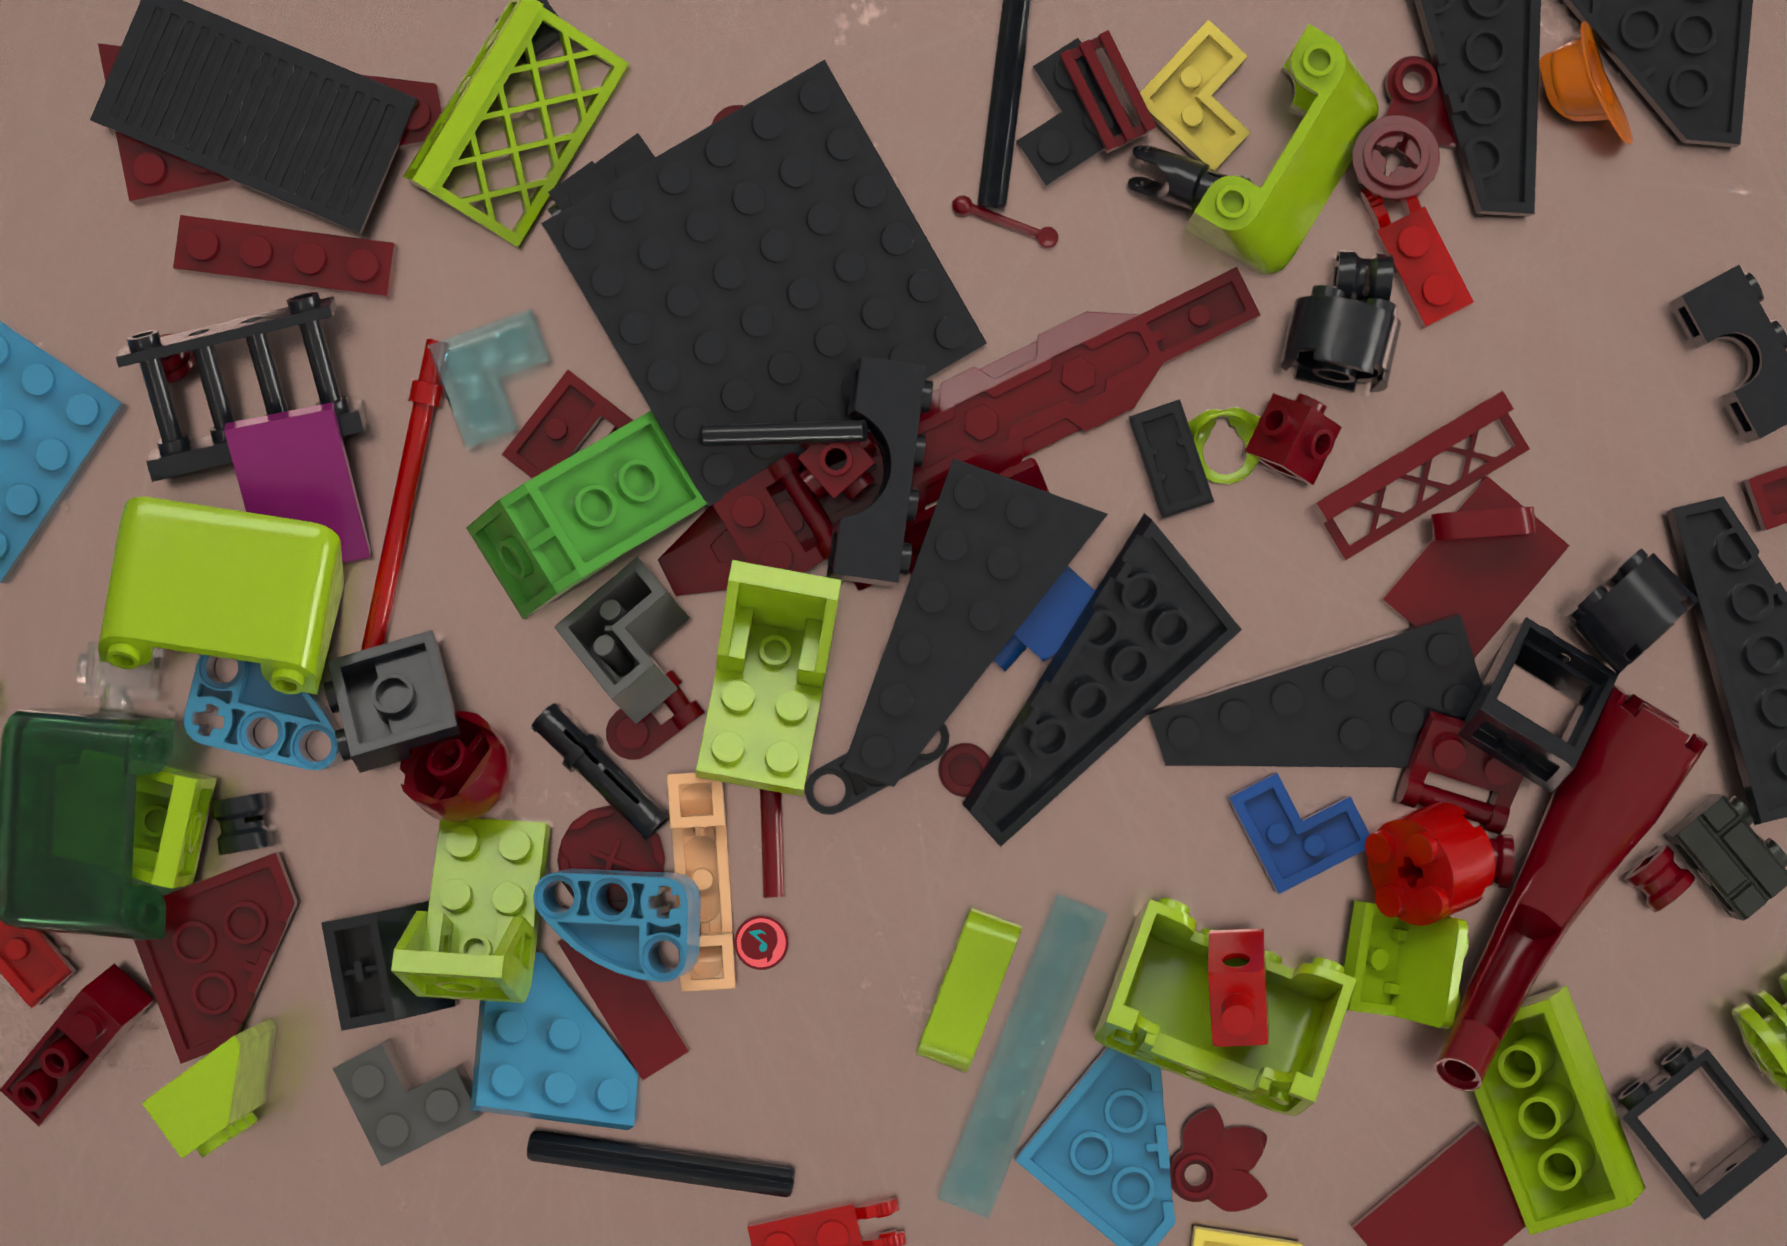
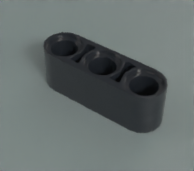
[805,724,950,815]

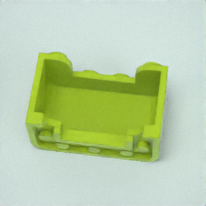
[1094,898,1357,1116]

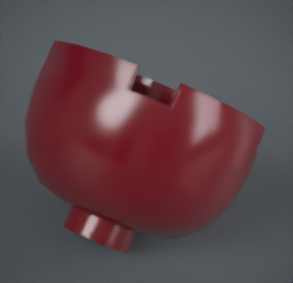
[400,710,511,823]

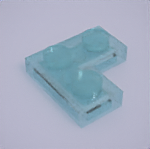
[427,309,550,447]

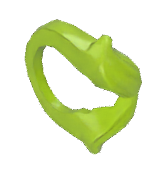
[1188,407,1261,485]

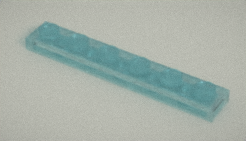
[937,893,1108,1218]

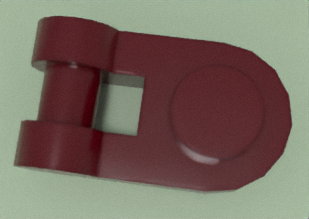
[606,669,705,760]

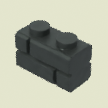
[1665,794,1787,921]

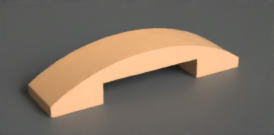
[667,772,736,992]

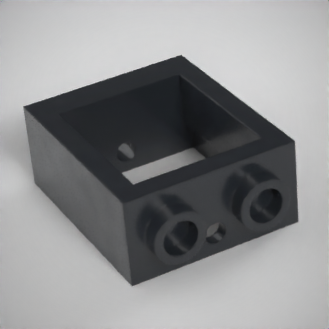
[1458,617,1619,793]
[1615,1044,1787,1220]

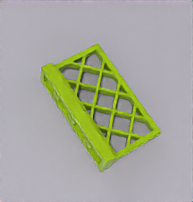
[403,0,629,247]

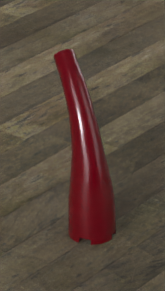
[1434,685,1708,1091]

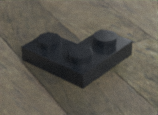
[1016,38,1136,189]

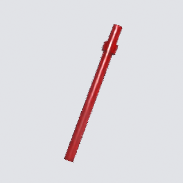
[361,339,448,651]

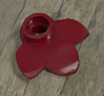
[1385,56,1457,156]
[1170,1107,1267,1212]

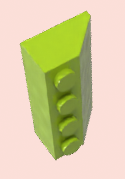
[1474,985,1646,1235]
[142,1018,277,1159]

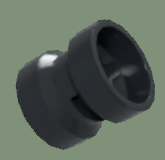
[1332,250,1394,301]
[210,792,274,855]

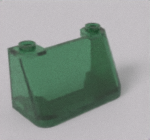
[0,707,175,940]

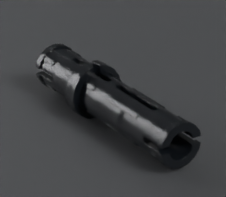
[531,703,670,841]

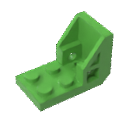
[466,411,708,619]

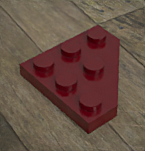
[123,852,298,1064]

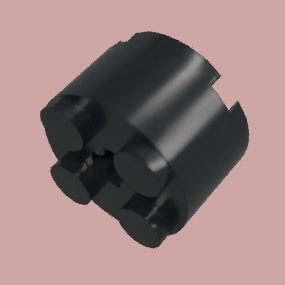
[1280,285,1401,392]
[1570,548,1699,674]

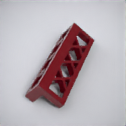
[1311,391,1530,561]

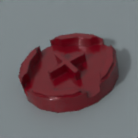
[557,805,666,912]

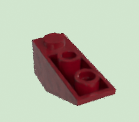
[0,963,154,1127]

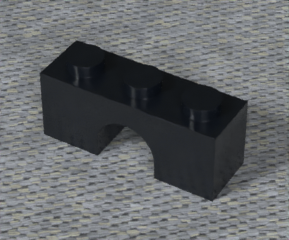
[1671,265,1787,443]

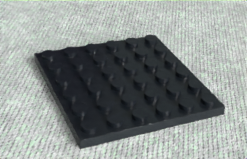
[541,59,987,507]

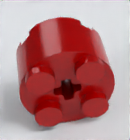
[1365,802,1496,926]

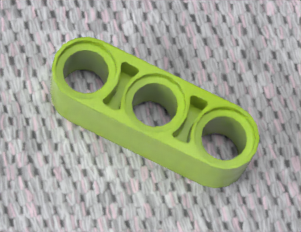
[916,907,1022,1073]

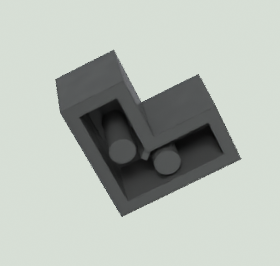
[554,556,690,724]
[332,1038,485,1167]

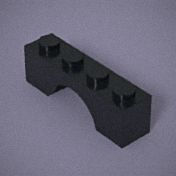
[826,356,933,587]

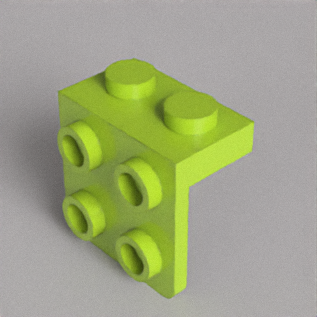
[1344,900,1469,1029]

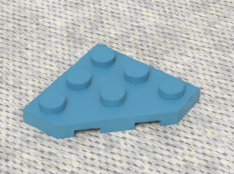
[470,952,638,1130]
[1014,1047,1175,1246]

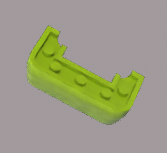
[1184,24,1379,275]
[98,497,344,695]

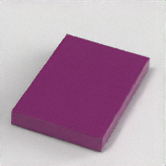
[224,402,371,563]

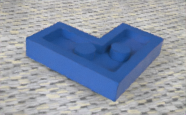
[1227,772,1370,894]

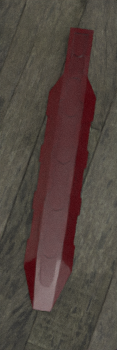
[658,267,1261,596]

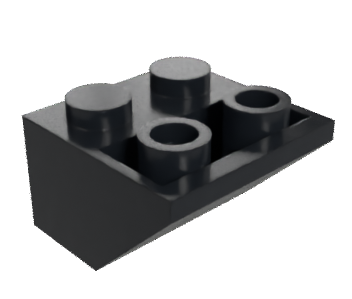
[321,901,457,1031]

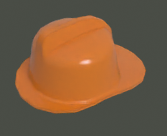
[1539,21,1633,145]

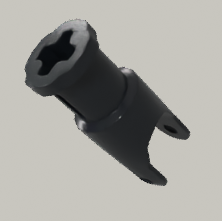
[1128,145,1253,210]

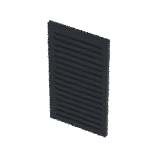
[90,0,418,234]

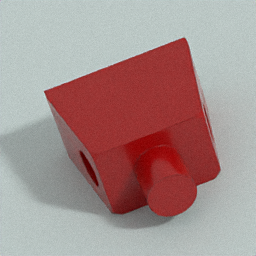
[1208,928,1269,1047]

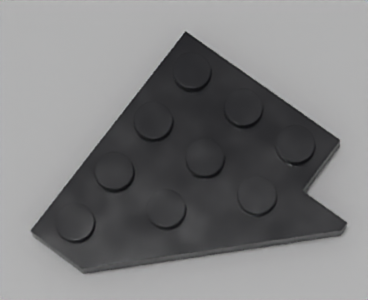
[1563,0,1753,148]

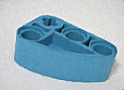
[184,654,342,770]
[533,868,701,982]

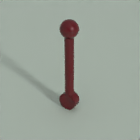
[951,195,1059,249]

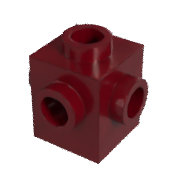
[1245,393,1342,485]
[798,437,877,503]

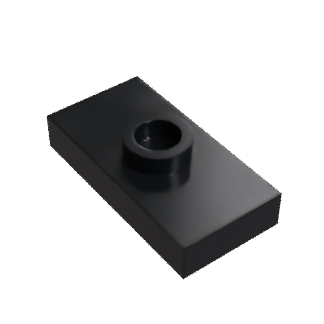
[1129,399,1215,520]

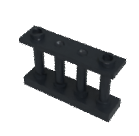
[116,292,368,482]

